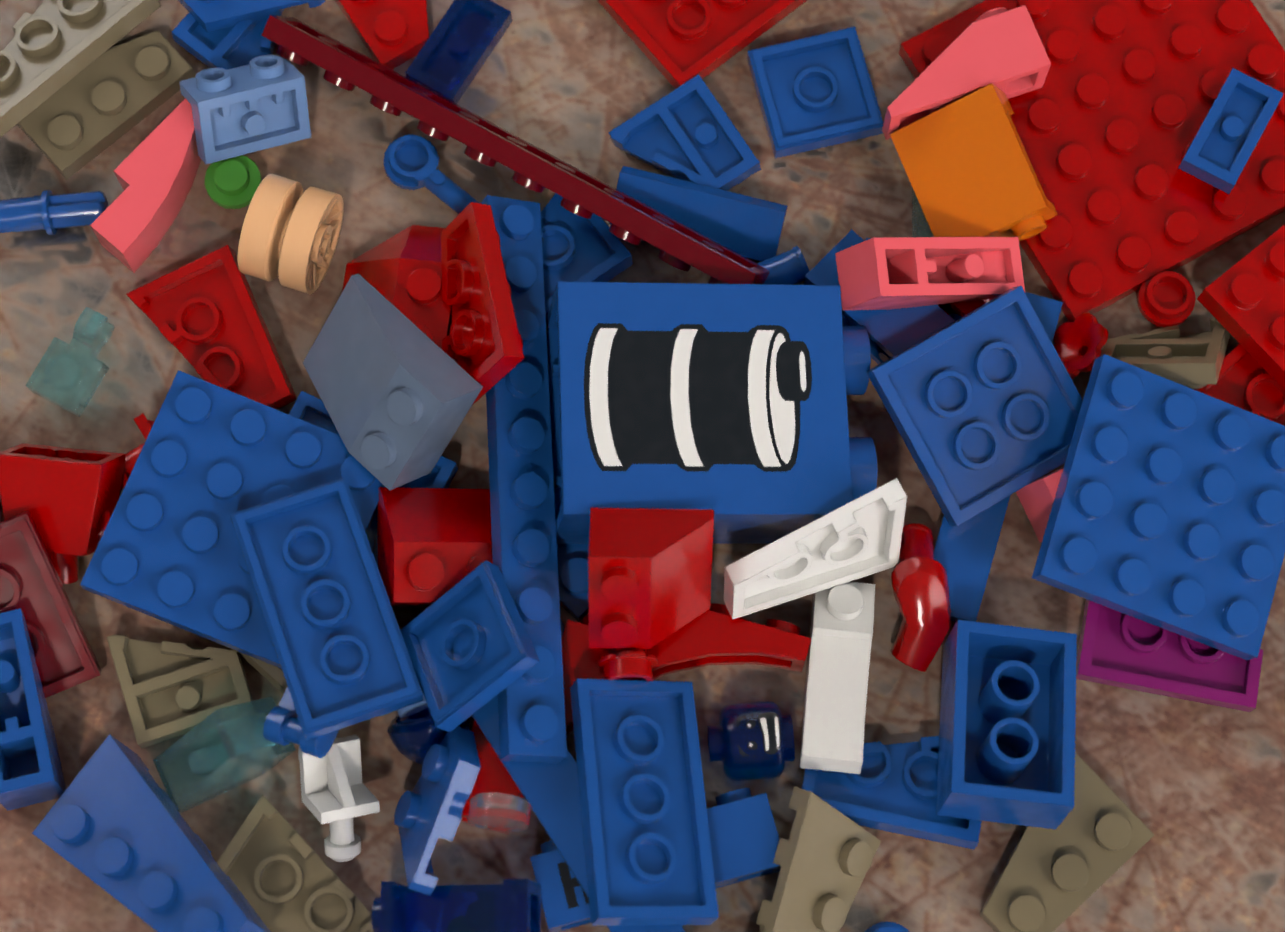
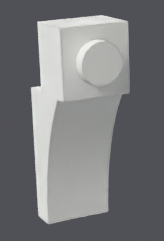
[800,582,876,774]

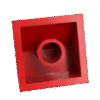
[378,487,493,606]
[589,508,714,649]

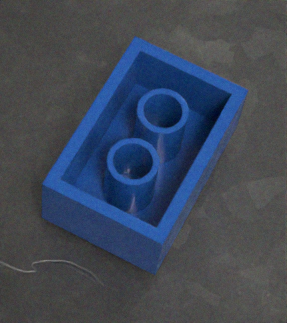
[936,620,1077,829]

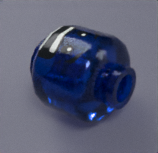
[707,701,795,781]

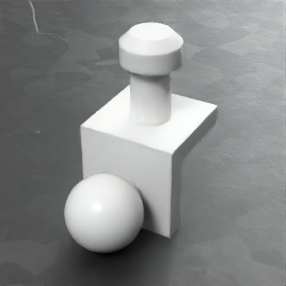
[298,735,380,862]

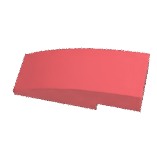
[90,99,201,273]

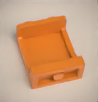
[890,83,1057,241]

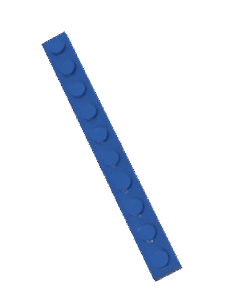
[481,195,567,764]

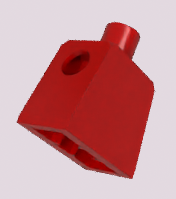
[0,443,126,584]

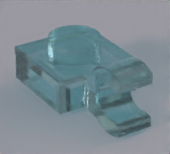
[25,307,115,417]

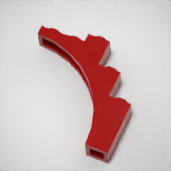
[461,603,811,835]

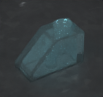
[153,696,296,813]

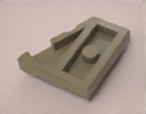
[106,634,256,749]

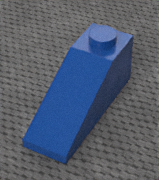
[0,608,66,811]

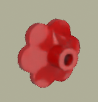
[1053,312,1108,380]

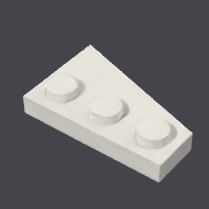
[724,478,907,619]

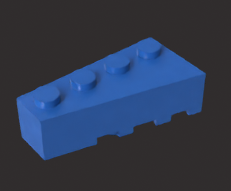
[32,734,270,932]

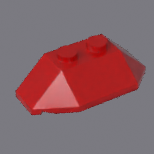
[342,225,452,349]

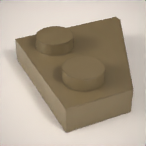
[1100,317,1230,389]

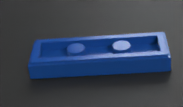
[610,166,788,261]

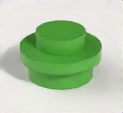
[205,155,262,209]

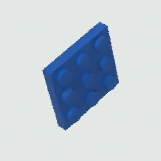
[866,286,1083,526]

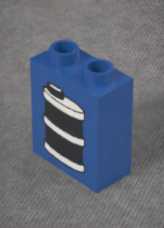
[546,282,878,544]

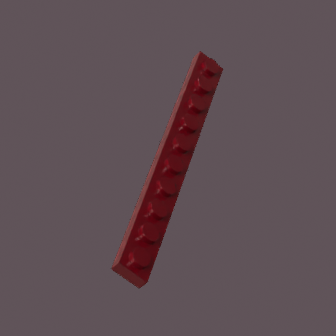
[261,15,770,284]

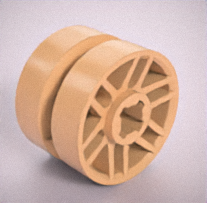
[237,173,343,294]

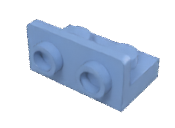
[179,55,311,164]

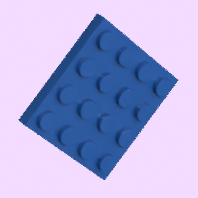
[1032,354,1285,660]
[80,370,385,668]

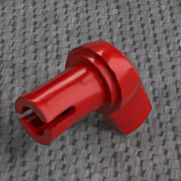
[891,523,951,672]

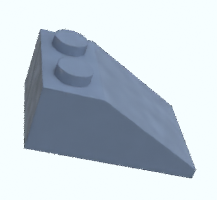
[303,273,483,491]

